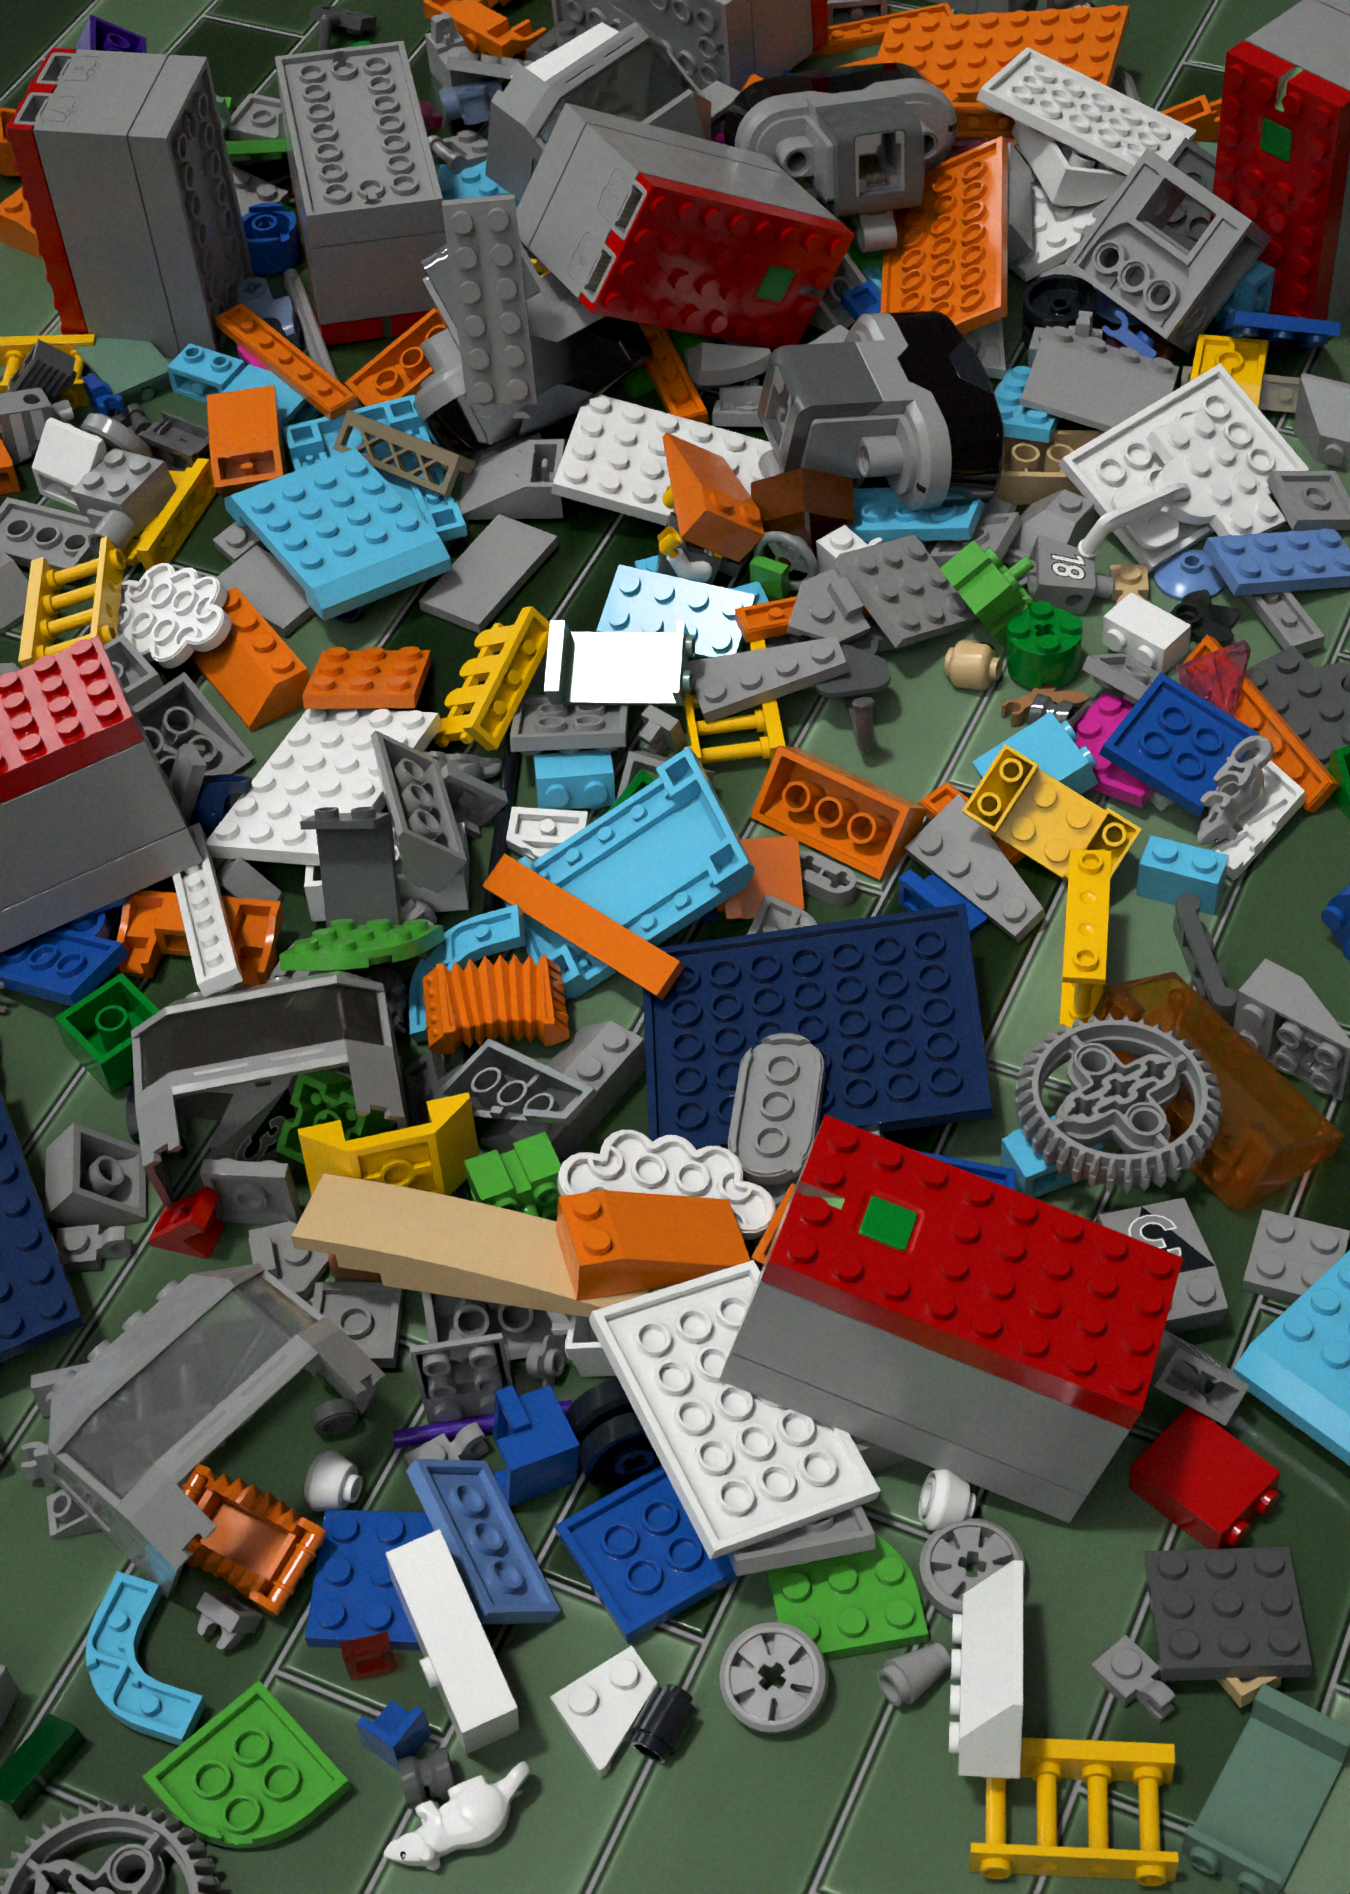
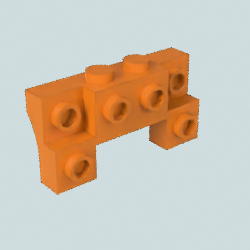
[423,0,547,59]
[114,890,285,986]

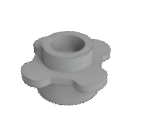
[526,1334,565,1388]

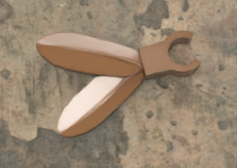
[1001,683,1089,726]

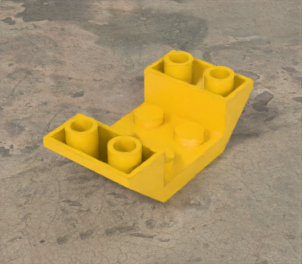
[1190,334,1269,409]
[961,744,1142,882]
[297,1092,479,1196]

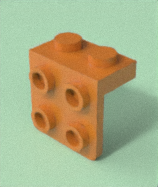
[716,835,804,921]

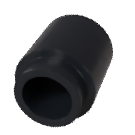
[630,1684,697,1763]

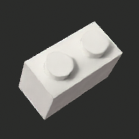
[1101,592,1191,674]

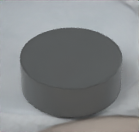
[310,1398,358,1436]

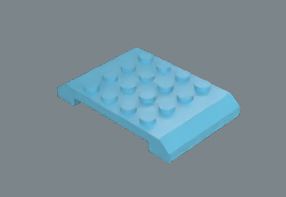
[282,394,467,542]
[224,448,452,621]
[504,746,756,1000]
[1232,1250,1350,1466]

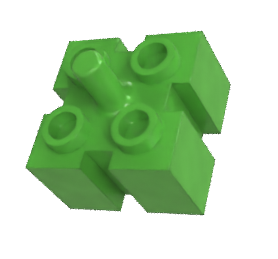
[939,540,1035,649]
[275,1069,388,1164]
[464,1131,561,1222]

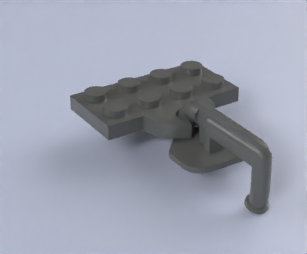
[765,617,915,754]
[1243,645,1350,770]

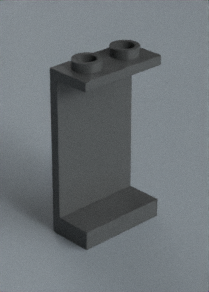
[300,806,402,964]

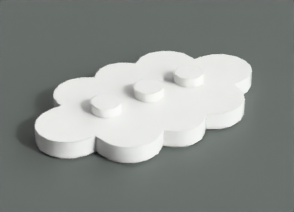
[117,563,232,669]
[557,1130,775,1240]

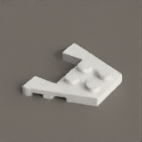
[1149,749,1305,880]

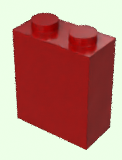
[1128,1406,1281,1549]

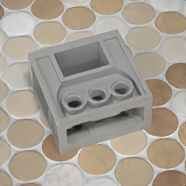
[1064,148,1272,353]

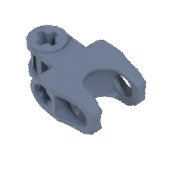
[438,76,503,125]
[236,277,301,348]

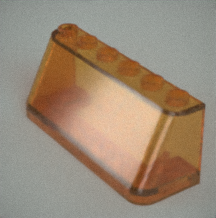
[1093,972,1344,1209]

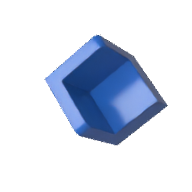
[356,1700,432,1771]

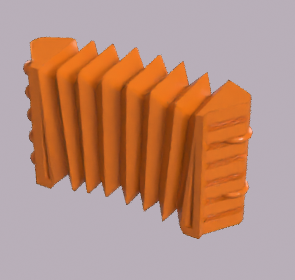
[422,954,570,1055]
[182,1464,327,1616]

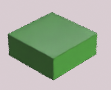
[749,554,790,600]

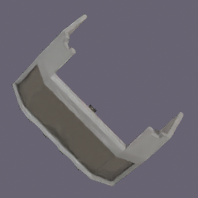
[485,1,711,201]
[131,970,411,1207]

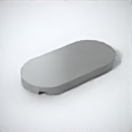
[728,1033,826,1185]

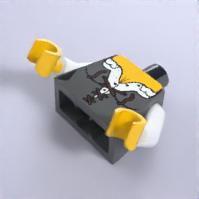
[656,485,742,585]

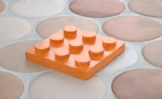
[302,646,432,709]

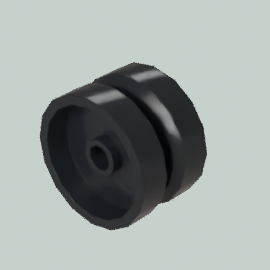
[1022,274,1098,349]
[566,1378,662,1489]

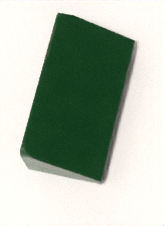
[0,1713,86,1819]

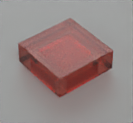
[340,1631,397,1680]

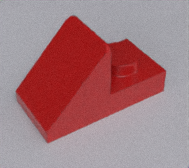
[147,1186,224,1259]

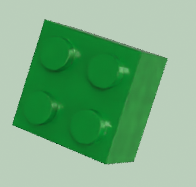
[55,973,178,1094]

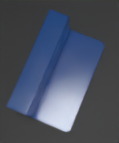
[898,869,987,936]

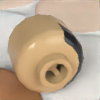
[944,640,1002,691]

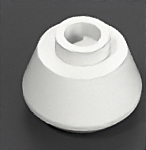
[304,1449,362,1512]
[918,1469,976,1531]

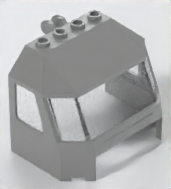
[46,1263,386,1599]

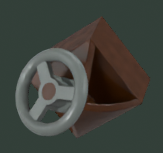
[751,468,854,591]

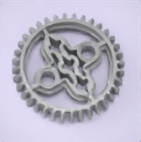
[1015,1012,1222,1194]
[0,1798,221,1894]

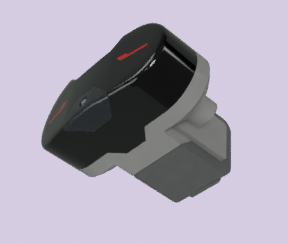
[724,63,957,253]
[413,241,654,467]
[758,310,1005,510]

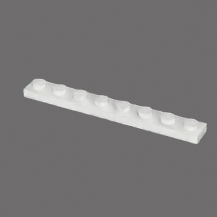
[173,822,243,997]

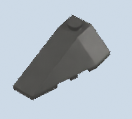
[432,1038,598,1125]

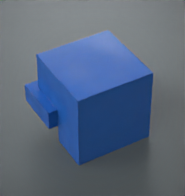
[493,1385,580,1507]

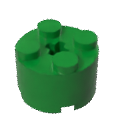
[1006,601,1083,689]

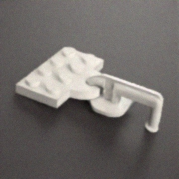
[1078,409,1287,558]

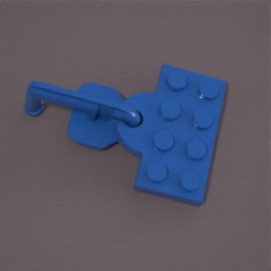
[0,880,163,1006]

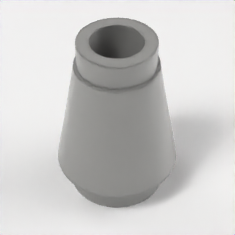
[877,1642,951,1706]

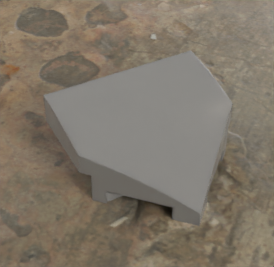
[712,377,763,427]
[169,744,207,827]
[441,764,508,839]

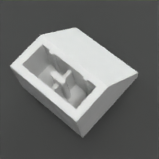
[32,417,107,511]

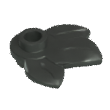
[1170,590,1240,644]

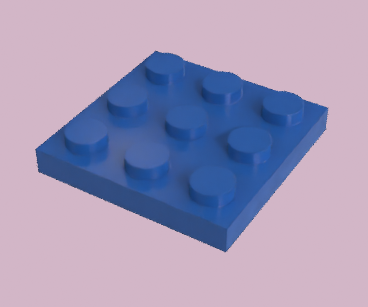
[1216,310,1341,351]
[1099,672,1260,818]
[555,1465,743,1643]
[305,1510,434,1651]

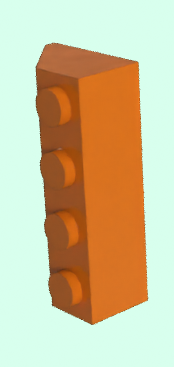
[189,587,310,732]
[750,746,928,880]

